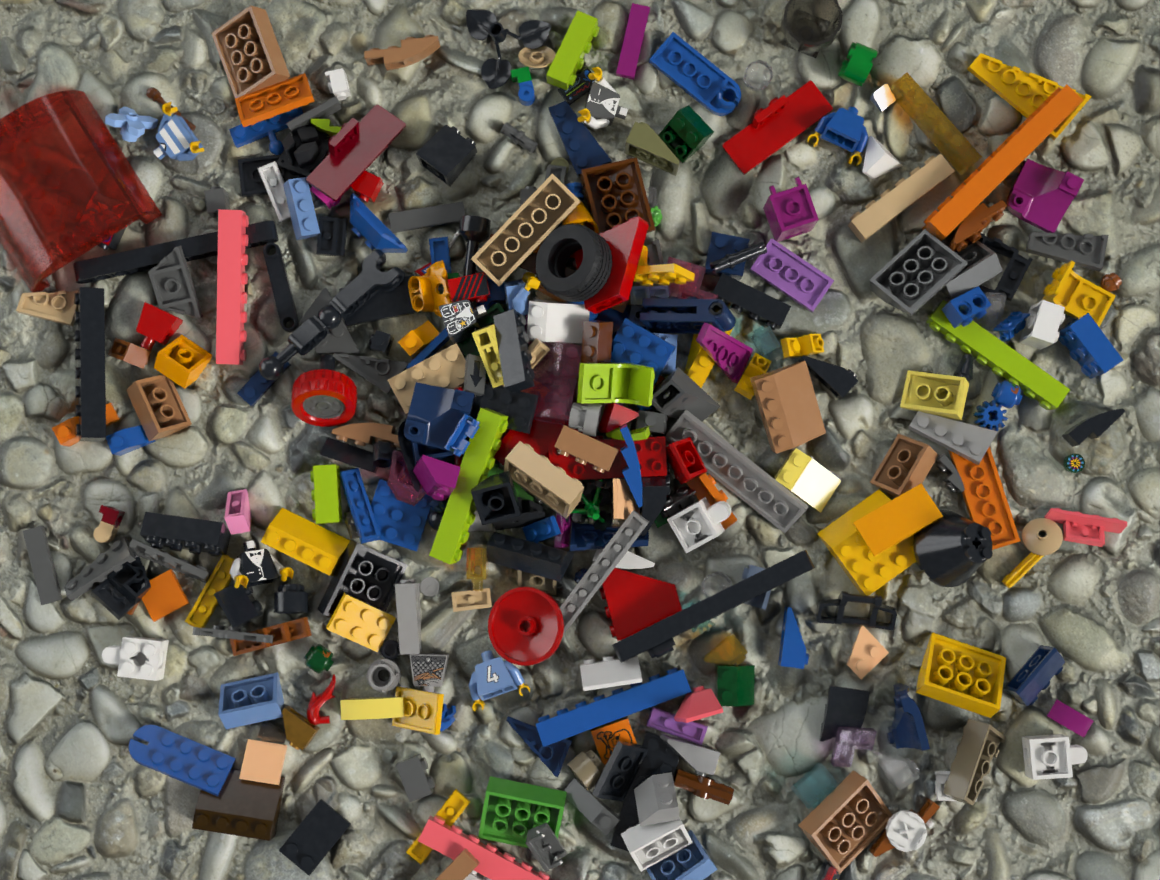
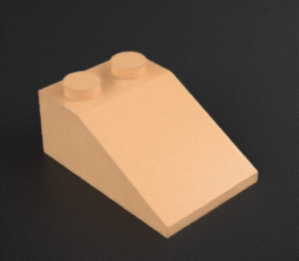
[612,479,640,520]

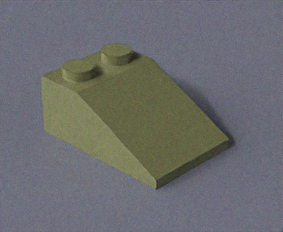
[625,121,680,176]

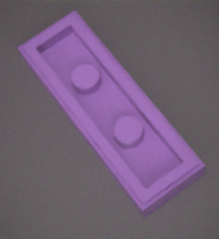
[646,706,708,745]

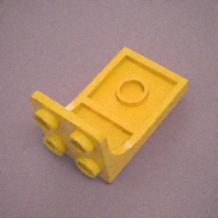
[634,245,695,287]
[1042,260,1116,327]

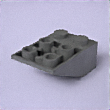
[652,367,720,421]

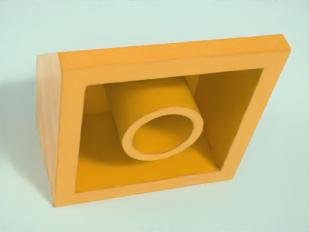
[154,335,213,389]

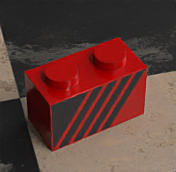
[447,272,491,303]

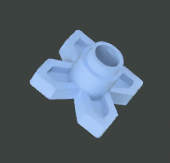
[105,106,158,142]

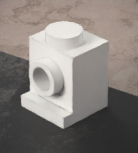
[325,68,351,101]

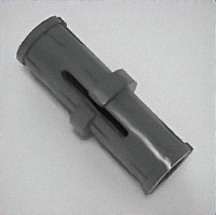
[500,122,538,153]

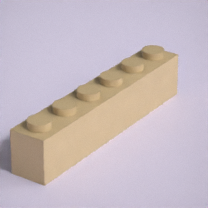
[848,154,955,243]

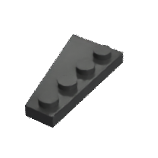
[129,539,210,583]

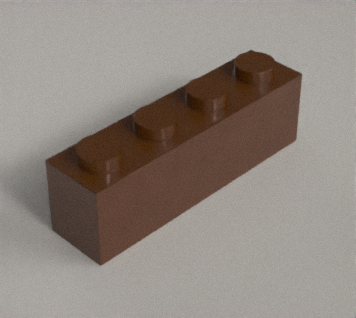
[581,320,613,363]

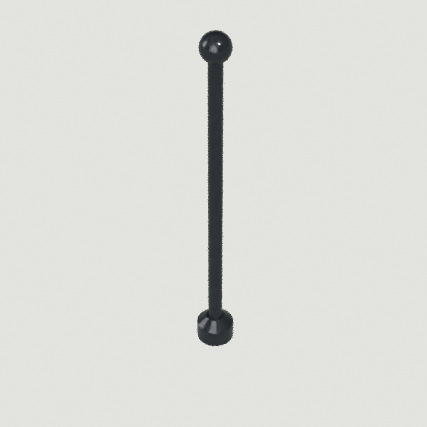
[428,215,491,531]

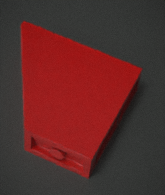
[574,216,649,314]
[599,568,682,641]

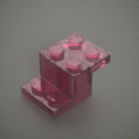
[667,257,718,299]

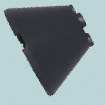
[913,510,993,588]

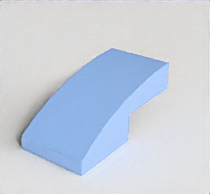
[630,285,671,306]

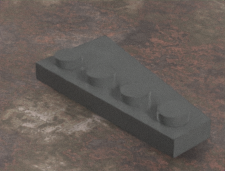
[1026,232,1109,272]
[64,536,136,601]

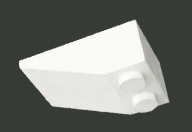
[527,299,590,343]

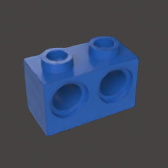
[941,286,992,328]

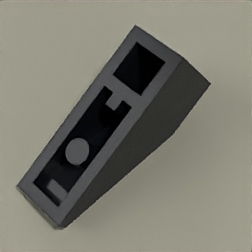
[798,355,859,400]
[640,476,670,536]

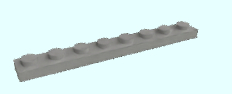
[560,510,649,635]

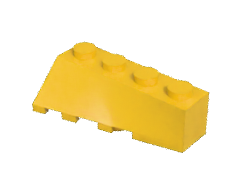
[684,327,734,388]

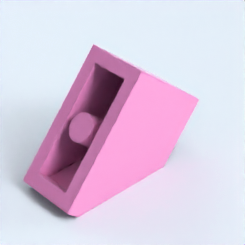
[224,489,252,535]

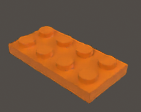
[235,73,314,127]

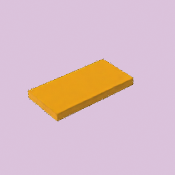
[853,483,943,557]

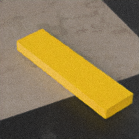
[185,555,235,628]
[406,789,471,864]

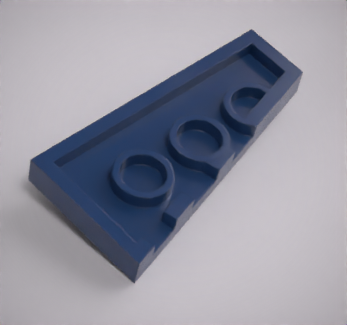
[570,523,649,551]

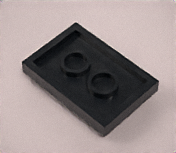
[592,741,649,802]

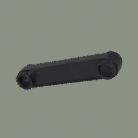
[263,243,299,333]

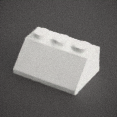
[580,656,642,691]
[621,817,693,872]

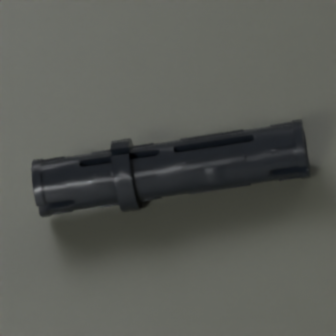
[710,242,767,274]

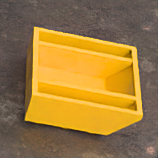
[817,489,917,596]

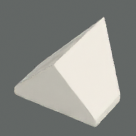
[863,136,903,179]

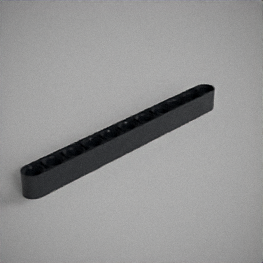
[73,221,279,284]
[612,550,815,663]

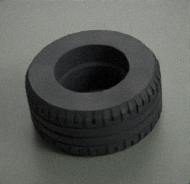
[536,224,612,302]

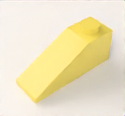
[472,324,504,388]

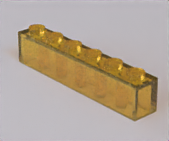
[890,72,982,175]

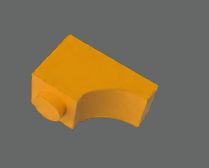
[398,320,440,359]

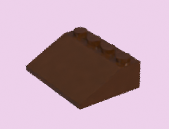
[580,157,656,233]

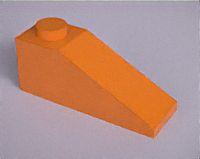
[52,403,120,447]

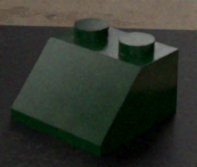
[715,664,755,706]

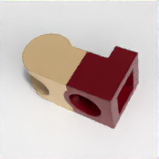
[93,505,125,543]

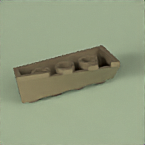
[943,719,1006,806]

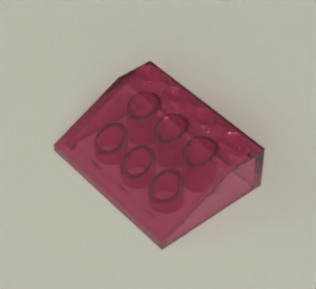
[521,342,582,426]

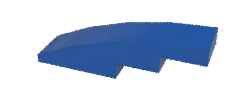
[620,424,642,508]

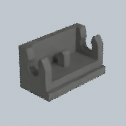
[526,823,567,872]

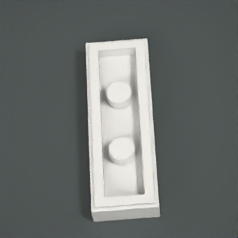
[257,161,291,222]

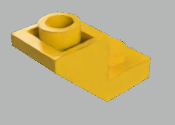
[780,334,824,358]
[734,352,772,400]

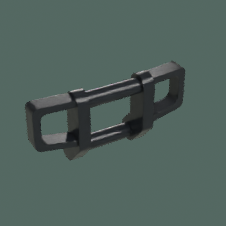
[816,591,897,630]

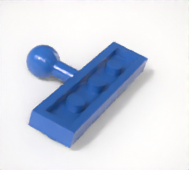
[229,107,304,155]

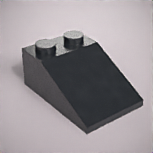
[279,799,351,876]

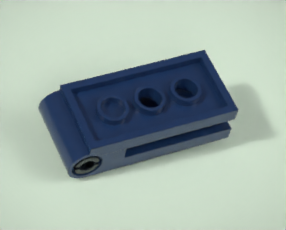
[640,296,736,334]

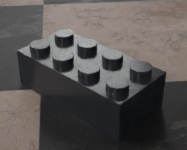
[140,512,231,557]

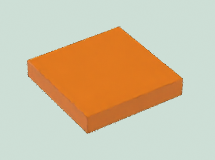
[142,569,189,622]

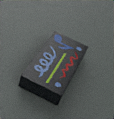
[558,68,595,106]

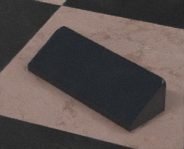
[320,438,378,473]

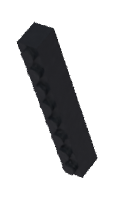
[74,287,106,442]

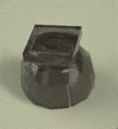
[781,0,843,58]

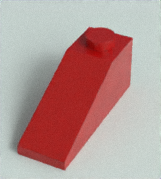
[351,171,384,203]

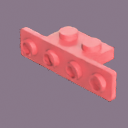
[1044,508,1127,547]

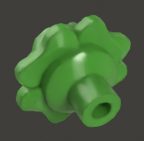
[650,205,663,226]

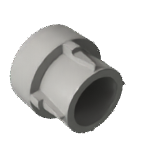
[568,402,602,437]
[366,658,402,693]

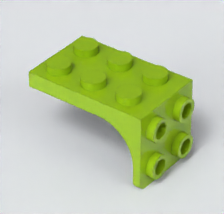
[577,363,655,407]

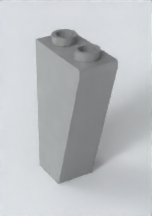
[395,579,422,655]

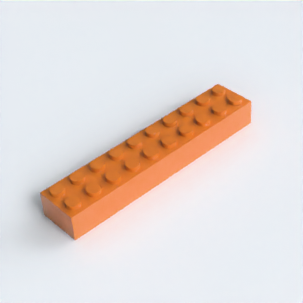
[922,85,1084,241]

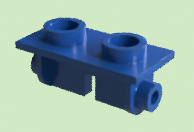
[993,311,1030,342]
[444,414,480,457]

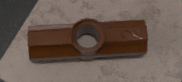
[674,768,734,805]

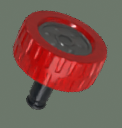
[291,355,357,427]

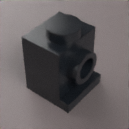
[369,330,394,356]

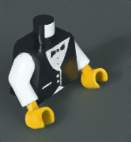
[230,540,294,589]

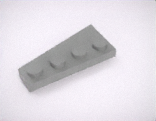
[908,411,998,465]

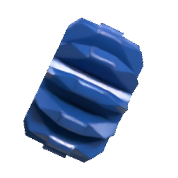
[973,400,1008,431]

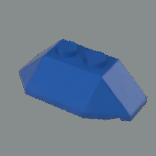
[350,193,408,253]

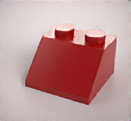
[666,437,707,484]

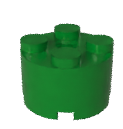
[838,42,878,87]

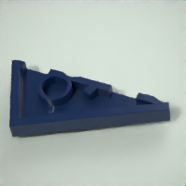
[506,716,572,777]

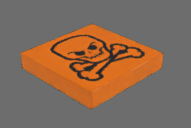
[590,716,637,765]

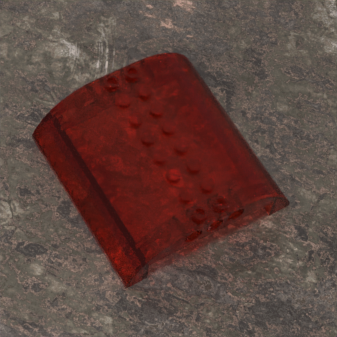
[0,90,162,293]

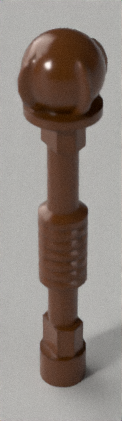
[146,87,196,131]

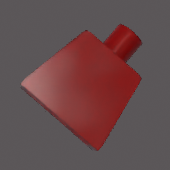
[136,302,183,351]

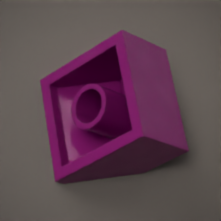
[413,455,461,501]

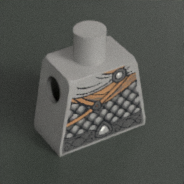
[410,653,449,692]

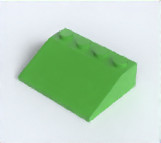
[478,776,567,848]

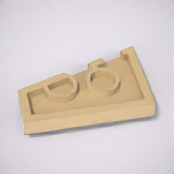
[16,290,78,326]

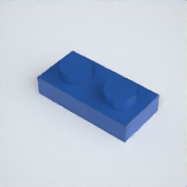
[522,515,561,543]

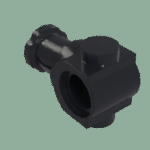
[372,441,407,468]

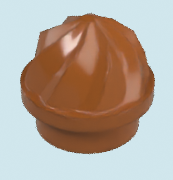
[1100,273,1122,292]

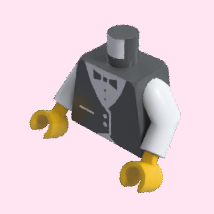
[577,67,628,129]

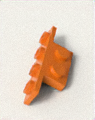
[686,473,737,530]

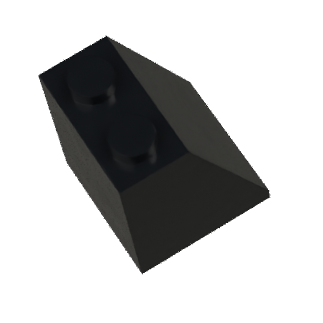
[416,125,477,187]

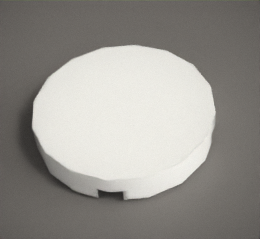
[886,810,927,852]

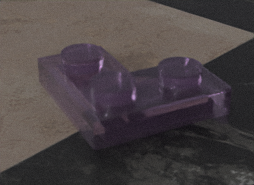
[830,727,877,767]

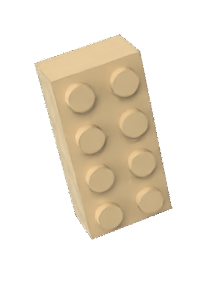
[388,343,466,416]
[504,441,584,519]

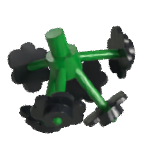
[562,479,613,531]

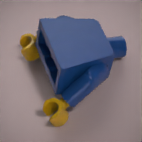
[807,107,868,166]

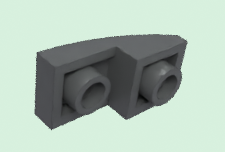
[935,454,965,493]

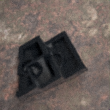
[91,554,151,620]
[819,685,870,742]

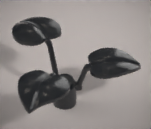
[466,10,551,89]

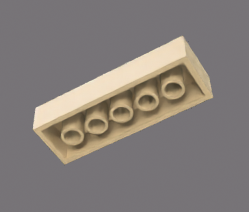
[471,173,581,286]

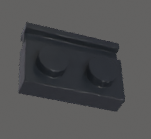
[316,217,348,257]

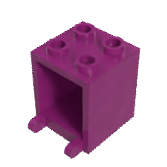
[763,177,819,242]

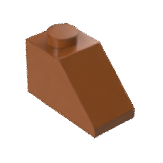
[108,338,151,369]

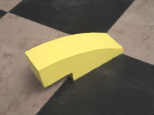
[340,697,404,720]

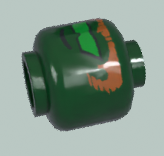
[304,644,334,674]

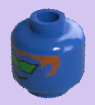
[991,380,1023,409]

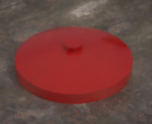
[488,587,564,666]

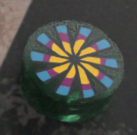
[1063,454,1085,473]

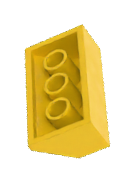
[261,508,350,576]

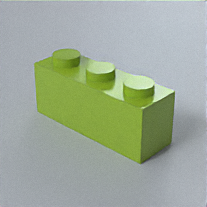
[310,464,343,524]

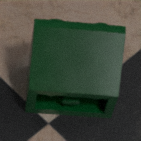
[658,105,714,163]

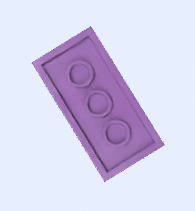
[750,238,834,312]

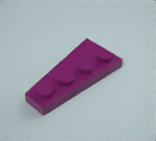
[696,322,754,384]

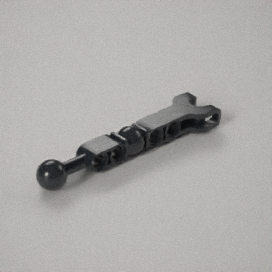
[259,249,405,380]

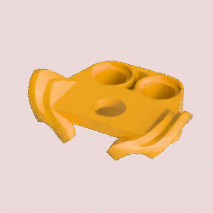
[408,260,452,317]

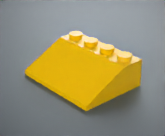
[916,632,1006,718]

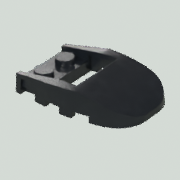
[955,233,1033,301]

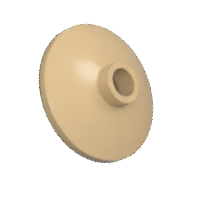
[518,46,556,68]
[1022,518,1063,556]

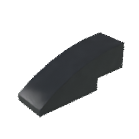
[1062,409,1126,447]

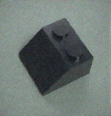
[471,471,521,525]
[214,584,263,628]

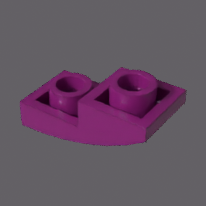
[1047,700,1094,737]

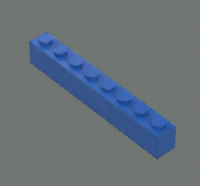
[535,667,692,747]

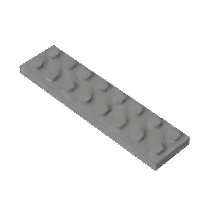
[665,410,809,533]

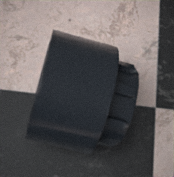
[274,584,308,614]

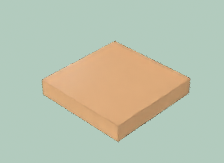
[239,739,287,785]

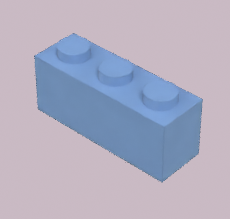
[283,177,320,240]

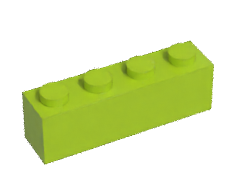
[546,10,600,90]

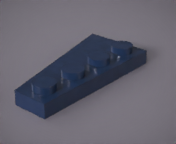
[548,100,612,177]

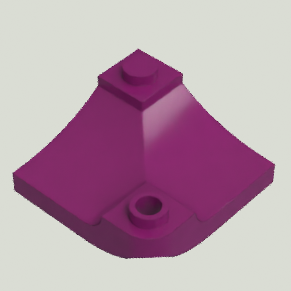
[1006,159,1084,233]

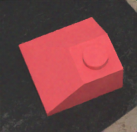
[674,685,724,723]

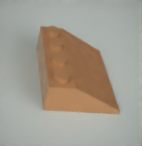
[211,5,290,99]
[750,360,826,454]
[798,770,892,873]

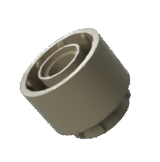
[567,750,605,791]

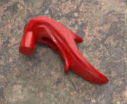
[307,674,336,725]

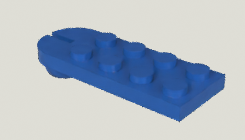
[649,32,741,116]
[129,725,236,796]

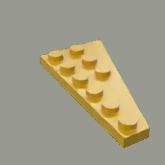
[967,53,1092,140]

